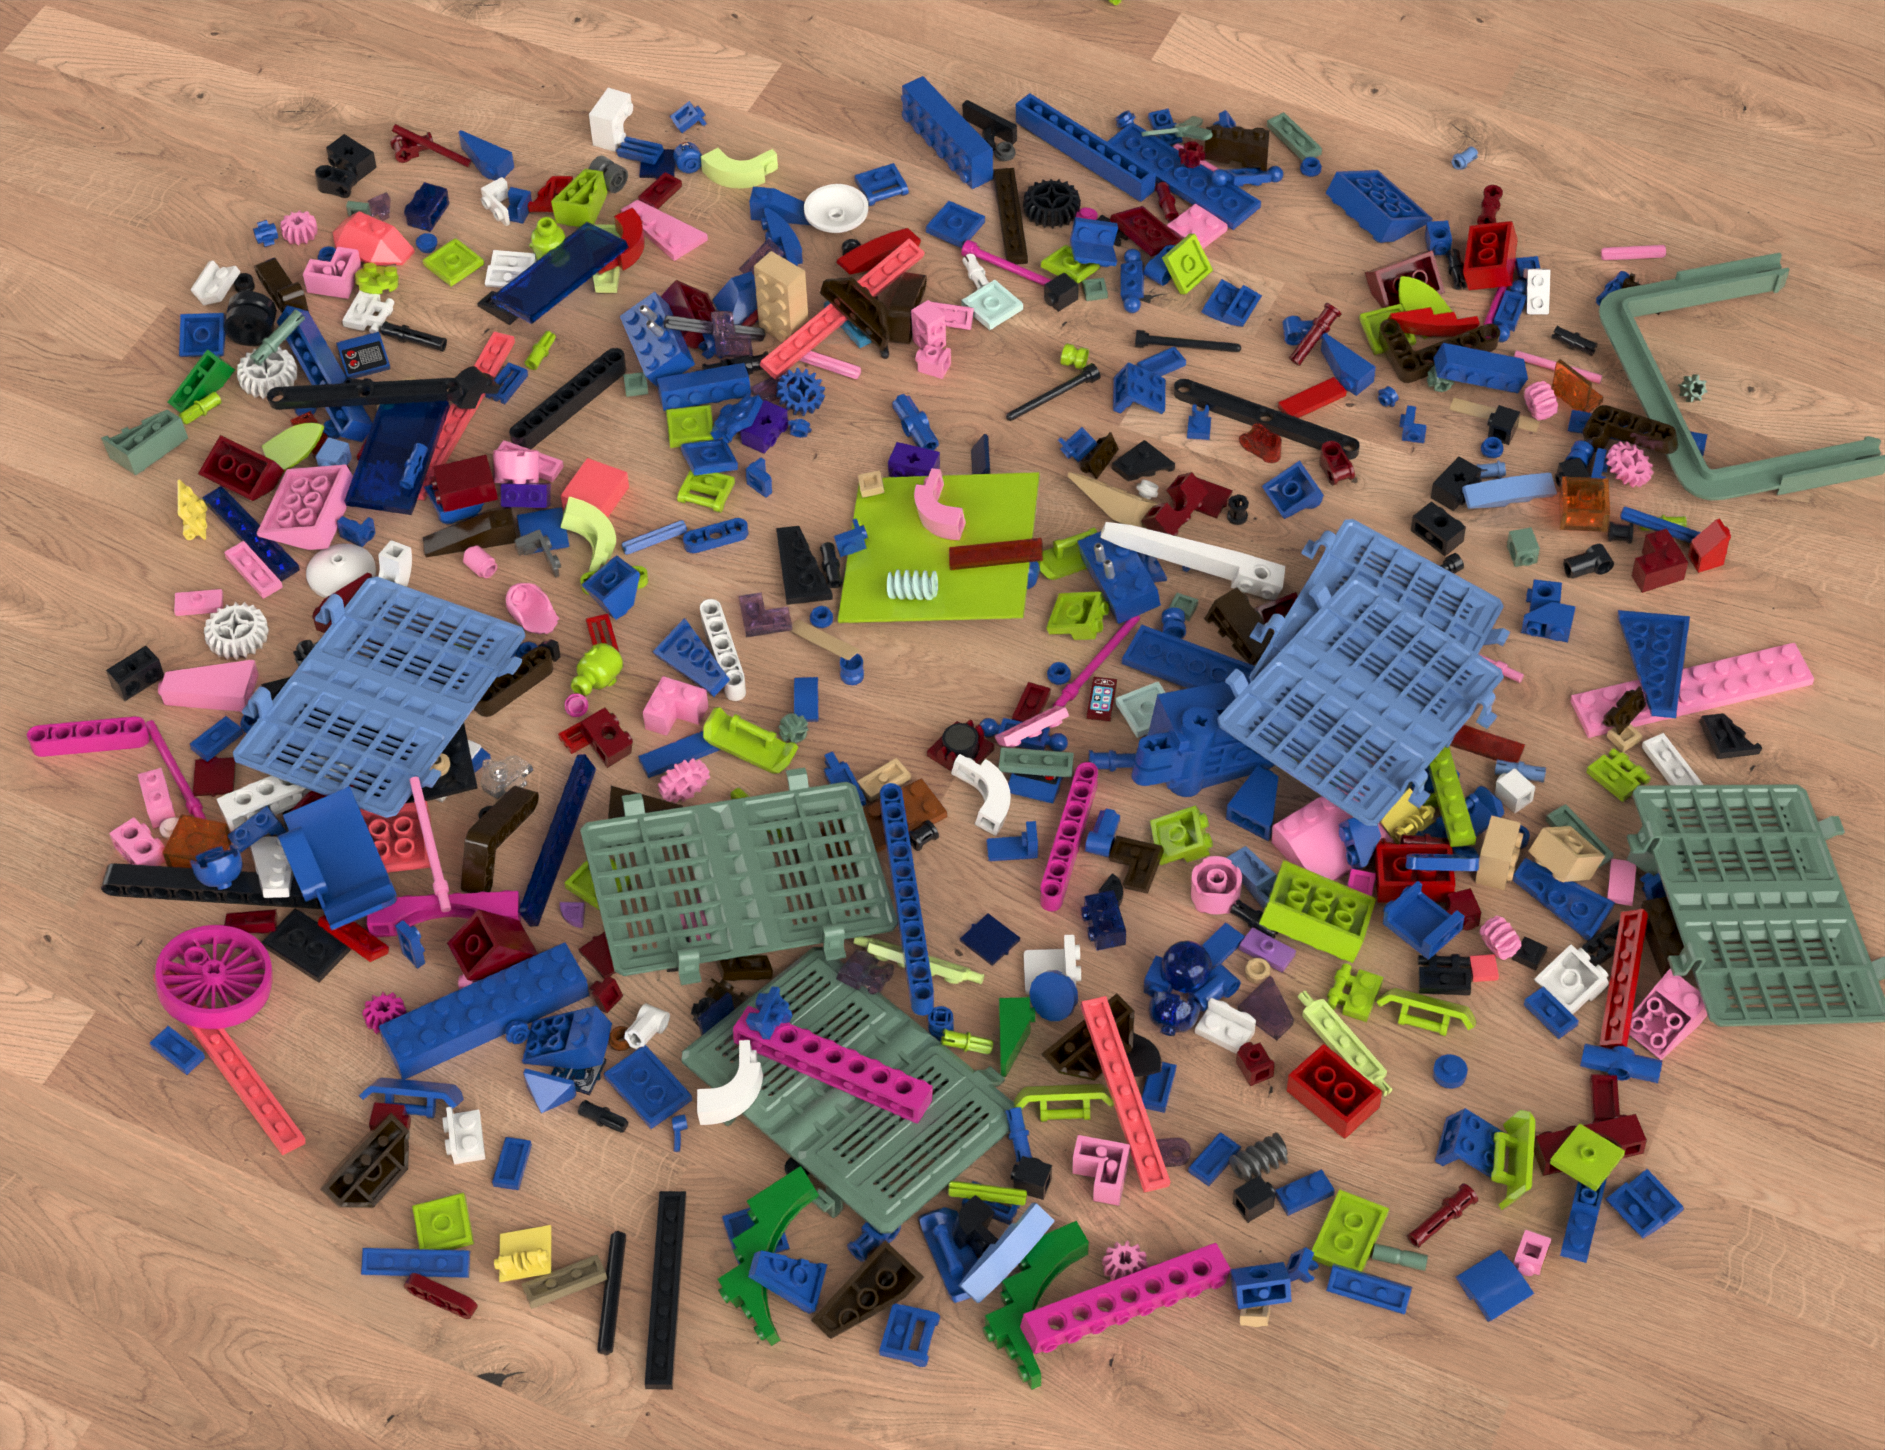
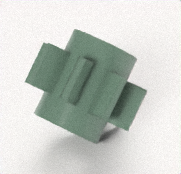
[1427,366,1454,392]
[1678,374,1708,402]
[778,713,809,743]

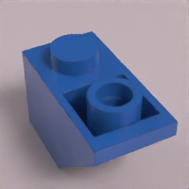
[1521,602,1576,643]
[1338,818,1381,870]

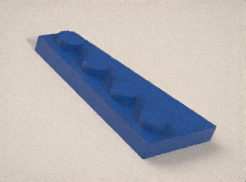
[653,618,730,697]
[1512,858,1615,941]

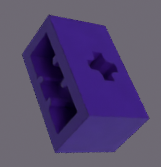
[740,400,789,454]
[888,442,940,477]
[501,482,551,508]

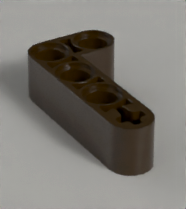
[254,257,309,313]
[888,272,927,344]
[1583,405,1679,454]
[459,646,553,717]

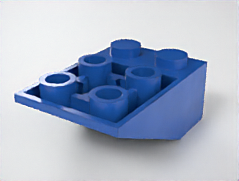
[522,1006,612,1069]

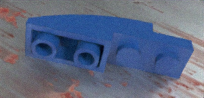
[761,207,803,266]
[1560,1178,1607,1263]

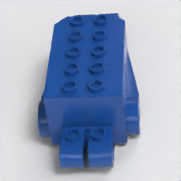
[1131,677,1336,797]

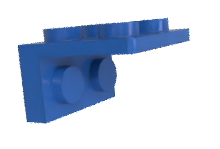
[1070,217,1118,267]
[1113,362,1166,414]
[1435,1108,1505,1178]

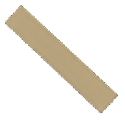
[1449,398,1541,432]
[786,619,860,660]

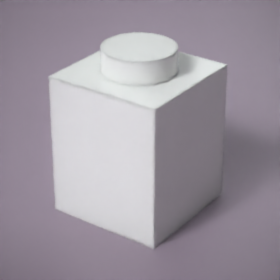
[1494,768,1535,813]

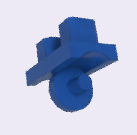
[746,986,793,1040]

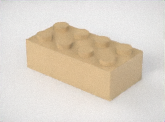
[754,251,809,343]

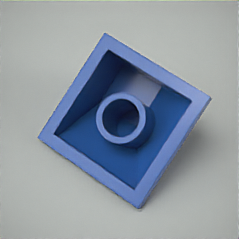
[713,271,759,325]
[582,555,640,620]

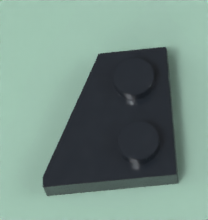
[1112,440,1175,481]
[1699,713,1762,759]

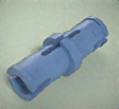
[1495,759,1546,783]

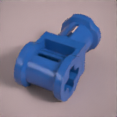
[847,1222,901,1262]

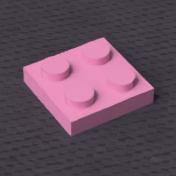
[1167,204,1228,249]

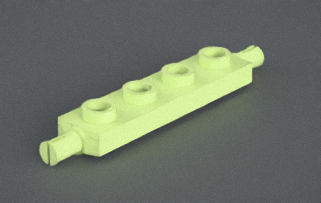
[854,936,984,985]
[1298,991,1392,1096]

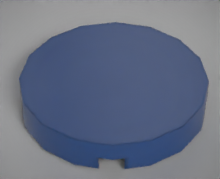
[1029,970,1078,1021]

